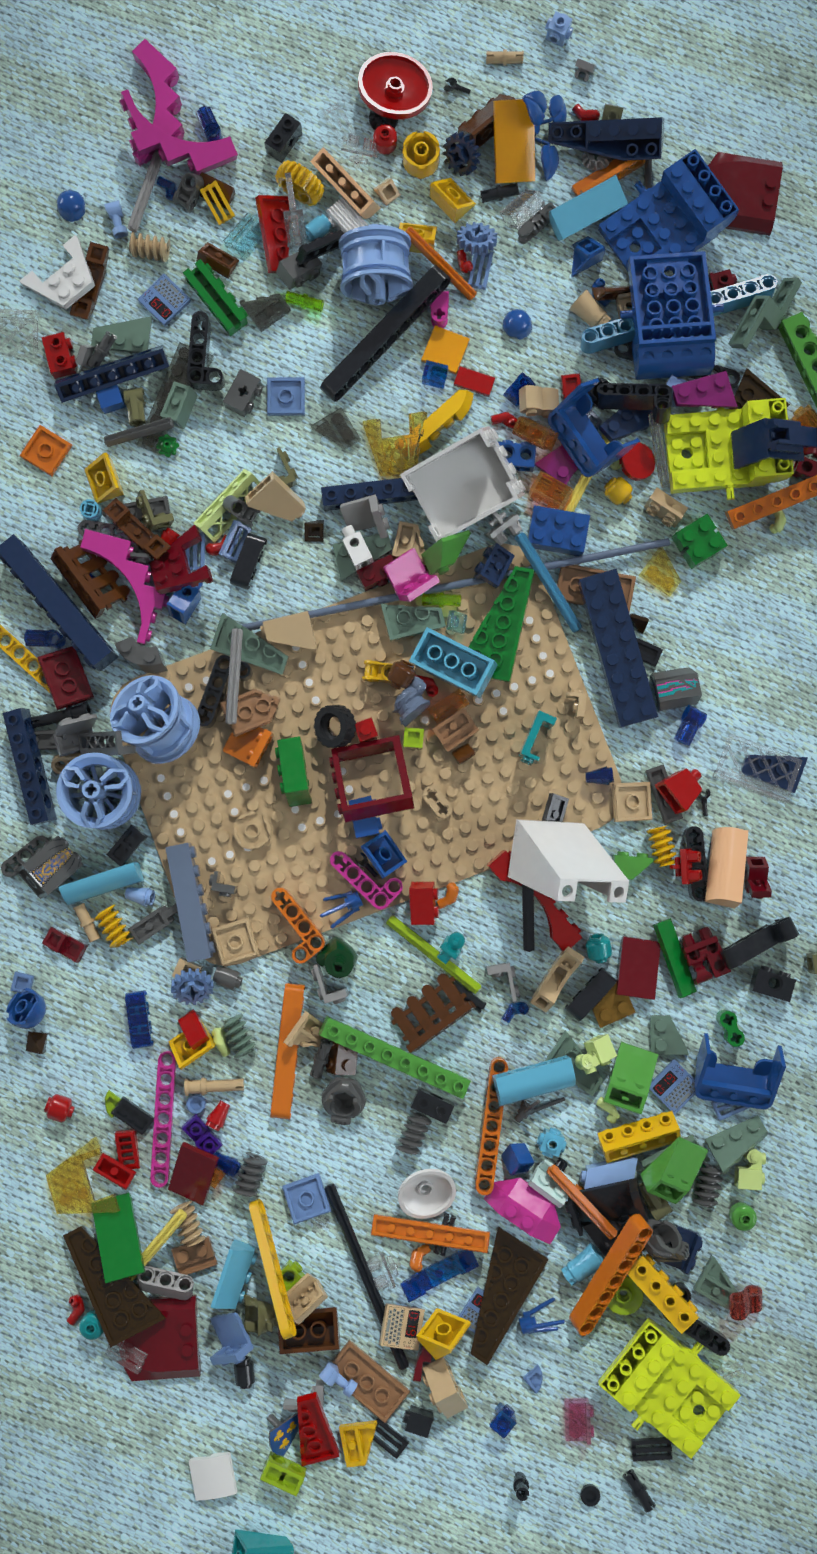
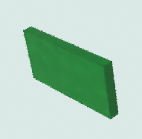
[91,1193,145,1283]

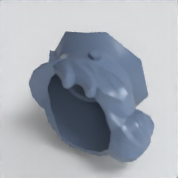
[392,677,430,727]

